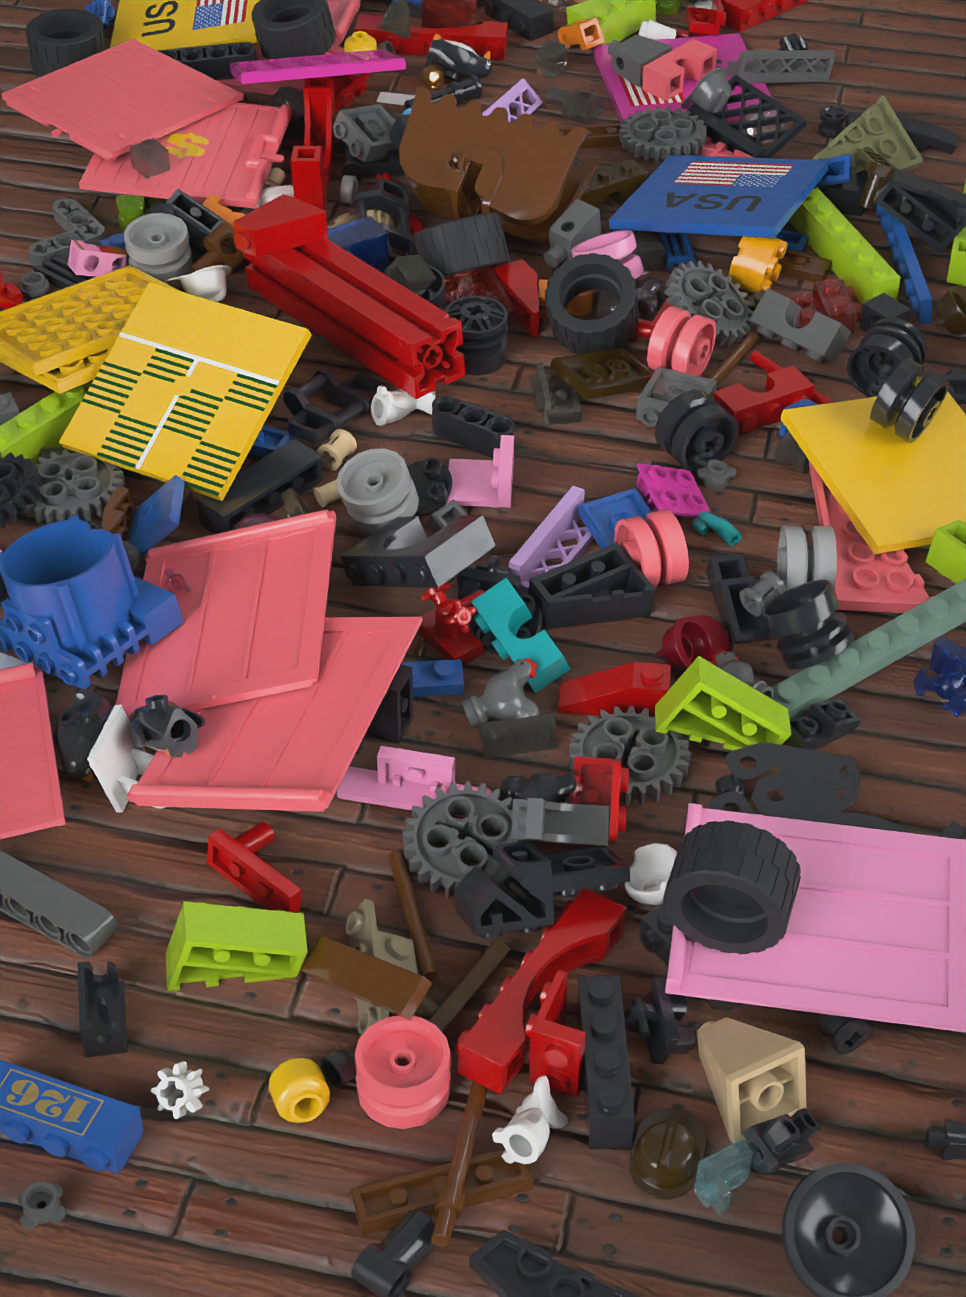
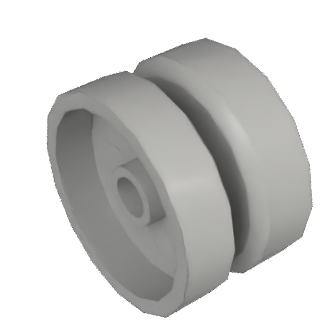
[124,213,192,283]
[336,448,419,534]
[777,526,837,591]

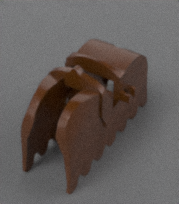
[399,87,599,245]

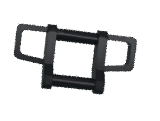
[351,177,415,267]
[283,367,386,444]

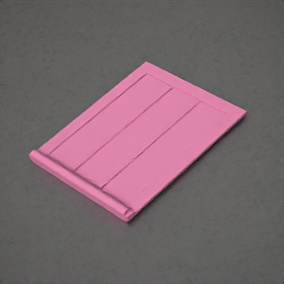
[665,803,966,1032]

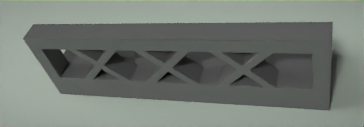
[727,50,836,83]

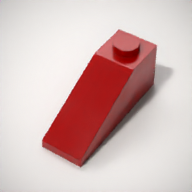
[491,259,539,338]
[558,662,671,718]

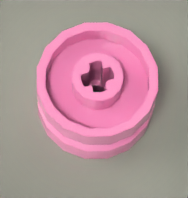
[571,230,644,292]

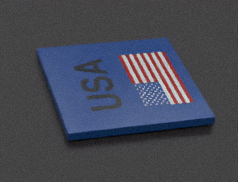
[609,155,828,238]

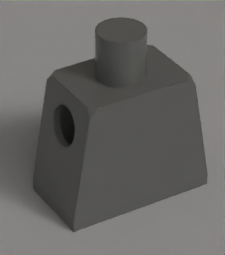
[608,35,672,87]
[544,199,602,268]

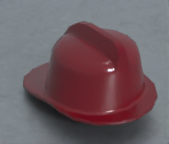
[656,615,730,672]

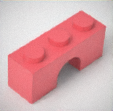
[642,39,717,101]

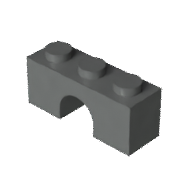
[750,288,851,364]

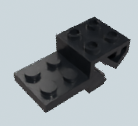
[454,840,630,938]

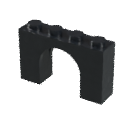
[340,515,496,588]

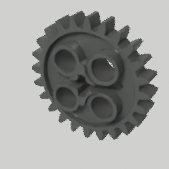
[619,106,707,162]
[664,261,754,346]
[26,449,125,524]
[569,706,691,806]
[402,781,522,898]

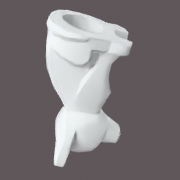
[371,385,436,426]
[492,1076,568,1164]

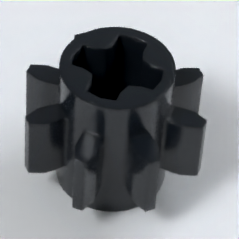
[776,33,809,60]

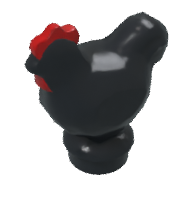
[500,771,584,810]

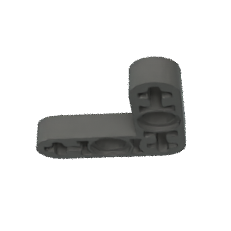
[28,198,106,267]

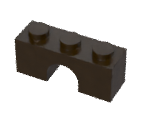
[580,159,648,211]

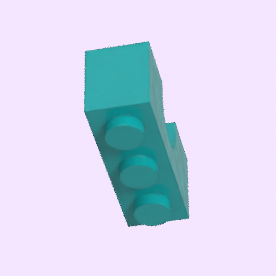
[472,578,570,694]

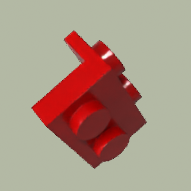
[686,0,726,36]
[333,73,371,112]

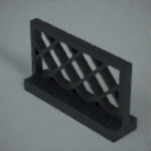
[687,75,807,158]

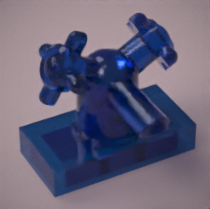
[913,636,966,717]

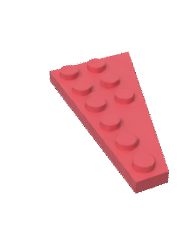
[809,461,934,613]

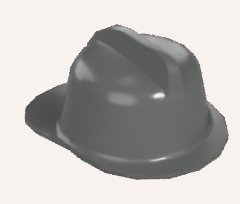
[681,67,732,113]

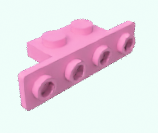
[337,746,491,819]

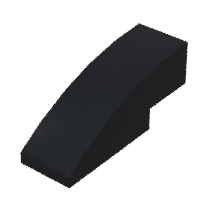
[705,553,770,644]

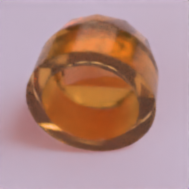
[421,65,443,89]

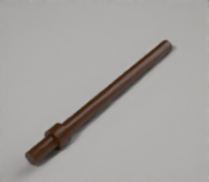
[431,1081,488,1247]

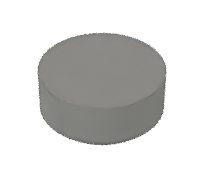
[340,175,358,204]

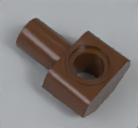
[190,222,247,274]

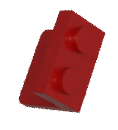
[572,756,629,841]
[524,969,586,1097]

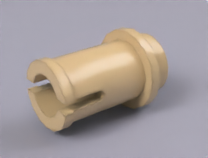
[263,168,285,189]
[314,479,341,508]

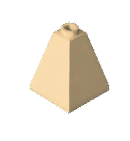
[697,1017,807,1145]

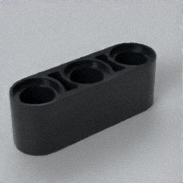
[432,396,515,458]

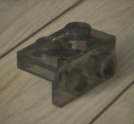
[530,362,582,424]

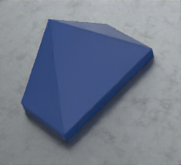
[814,154,852,188]

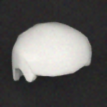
[625,843,677,905]

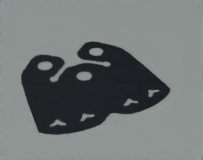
[708,743,860,825]

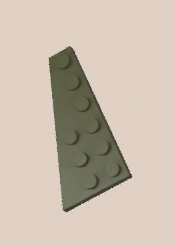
[811,95,924,191]

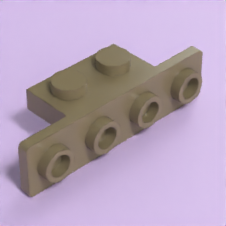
[346,899,418,1036]

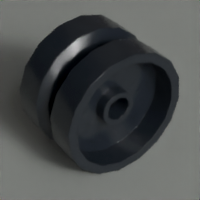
[870,358,949,443]
[655,389,739,473]

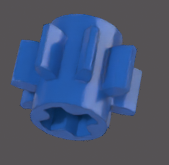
[85,0,117,29]

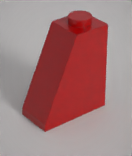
[232,194,329,257]

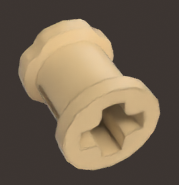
[316,429,357,471]

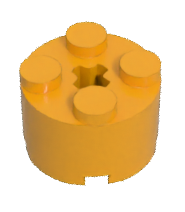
[728,236,788,293]

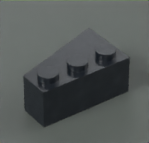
[528,542,656,629]

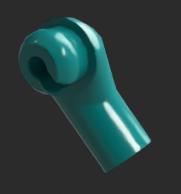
[692,511,742,546]

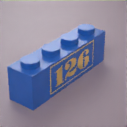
[0,1060,144,1174]

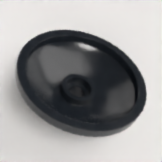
[782,1163,915,1297]

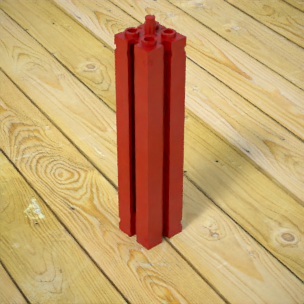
[243,239,465,399]

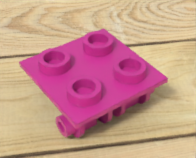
[636,463,711,518]

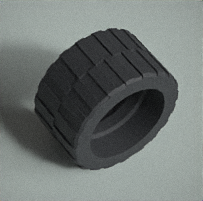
[251,0,336,60]
[26,8,106,77]
[414,212,510,280]
[545,253,639,354]
[663,820,801,954]

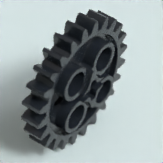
[0,452,42,528]

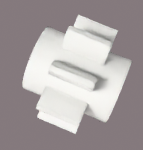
[151,1061,209,1119]

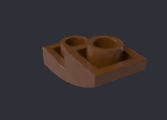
[102,486,134,546]

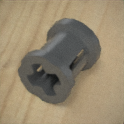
[739,571,786,617]

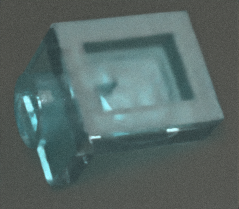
[694,1139,753,1218]

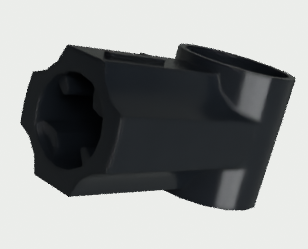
[351,1210,435,1297]

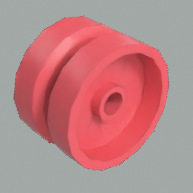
[647,306,716,377]
[614,509,689,588]
[355,1015,451,1129]

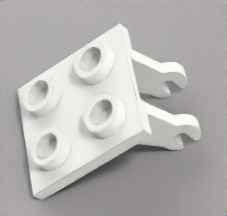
[87,705,165,812]

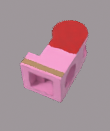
[67,240,128,276]

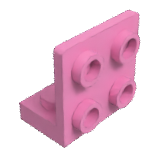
[445,435,514,508]

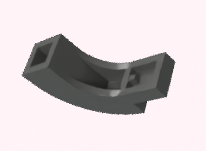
[511,798,610,846]

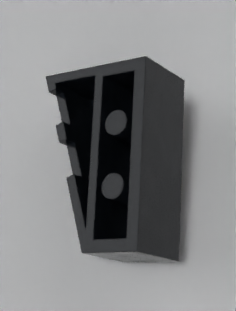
[874,168,966,253]

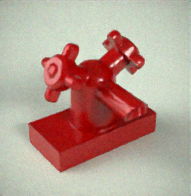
[417,582,485,665]

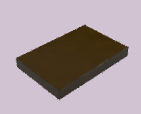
[550,347,654,399]

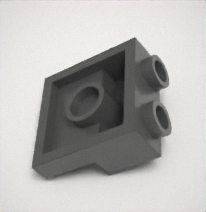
[333,104,397,163]
[636,366,717,427]

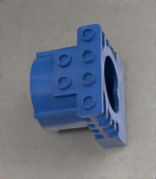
[0,515,184,690]

